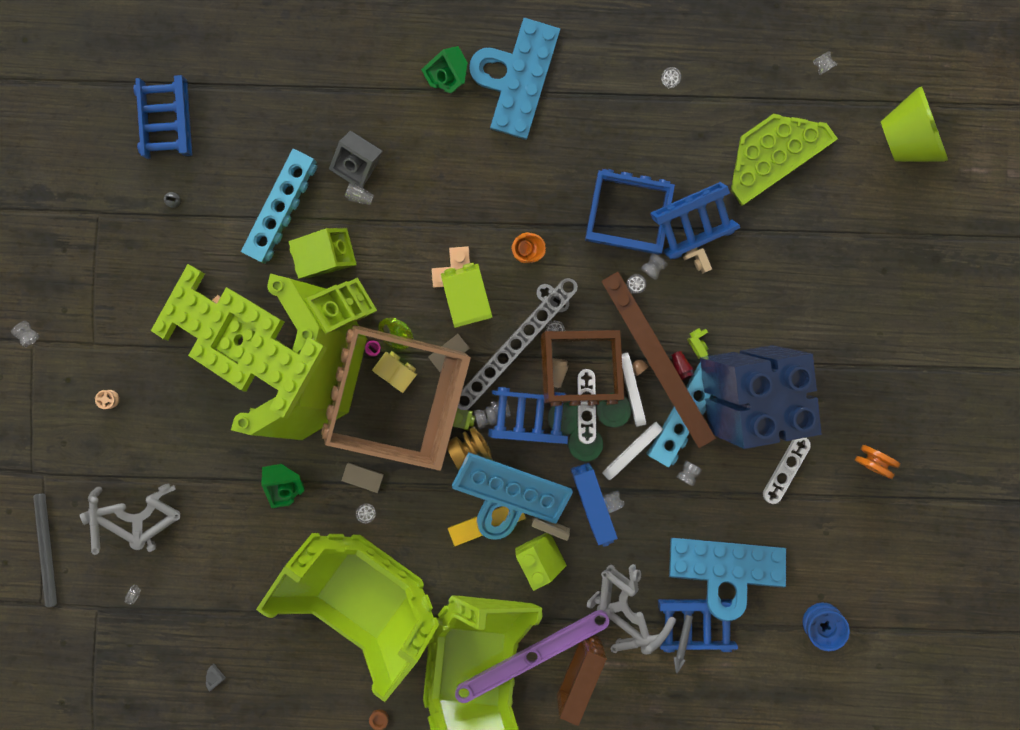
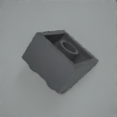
[329,131,383,189]

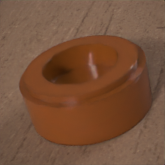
[369,709,389,730]

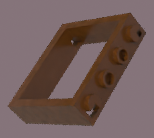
[541,330,624,407]
[557,635,607,726]

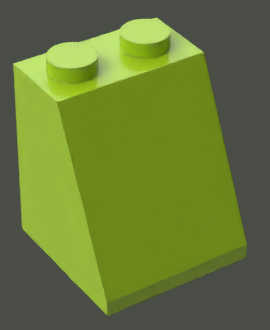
[289,228,357,279]
[441,263,492,328]
[515,533,567,591]

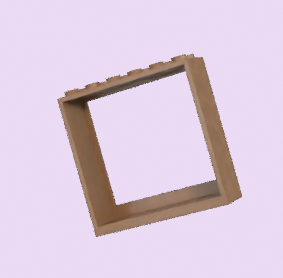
[321,325,471,471]

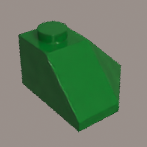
[421,46,468,93]
[261,464,305,508]

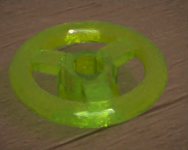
[378,318,413,349]

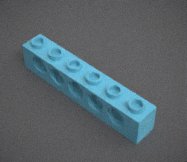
[241,149,317,264]
[647,362,714,467]

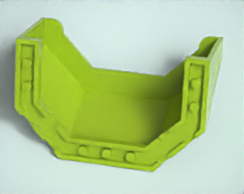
[231,274,367,440]
[256,533,439,702]
[423,596,542,730]

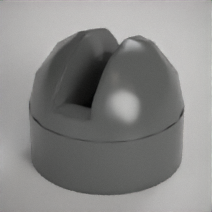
[164,192,181,208]

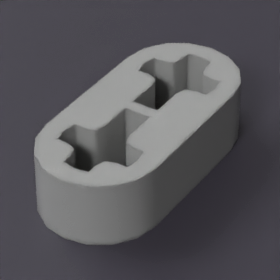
[537,284,569,312]

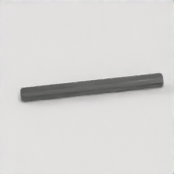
[33,493,57,607]

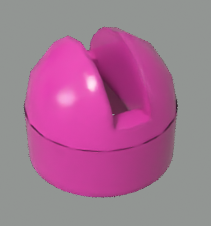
[365,341,381,357]

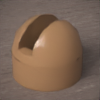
[632,360,649,376]

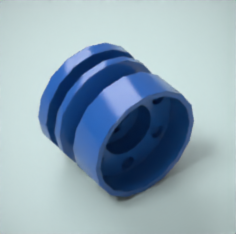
[802,602,850,651]

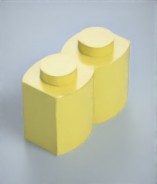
[372,351,417,393]

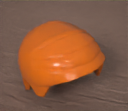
[512,232,546,263]

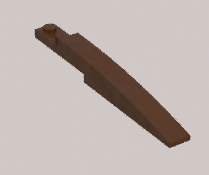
[602,272,716,448]

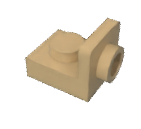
[683,248,712,274]

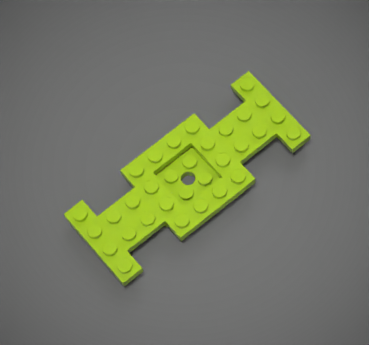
[151,264,327,419]

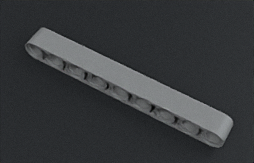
[458,278,577,410]

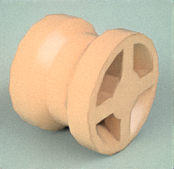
[95,390,119,409]

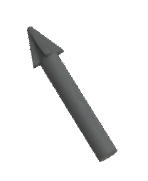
[674,615,693,673]

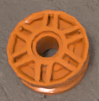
[855,445,900,479]

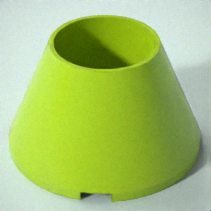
[881,86,948,162]

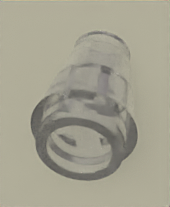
[344,183,374,205]

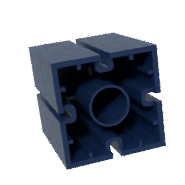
[700,345,822,449]

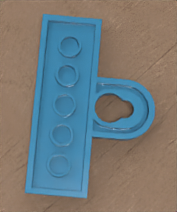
[470,18,560,140]
[452,452,573,539]
[669,538,786,621]

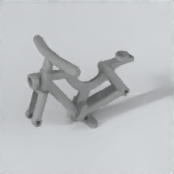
[80,483,180,555]
[587,564,676,654]

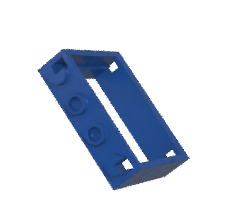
[585,169,675,255]
[571,463,618,546]

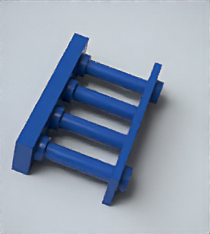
[134,75,192,159]
[651,182,740,259]
[488,387,568,444]
[658,599,738,653]

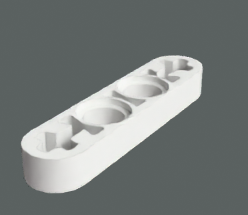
[622,352,646,427]
[577,369,596,444]
[603,422,663,480]
[763,438,810,504]

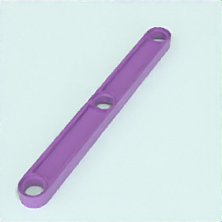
[455,610,609,703]

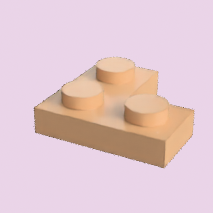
[432,247,470,288]

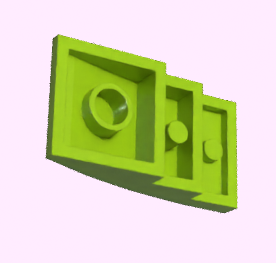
[305,278,377,334]

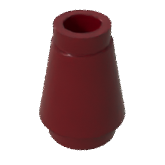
[671,351,694,380]

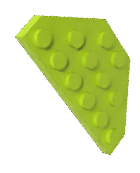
[731,114,838,206]

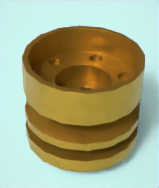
[447,427,493,470]

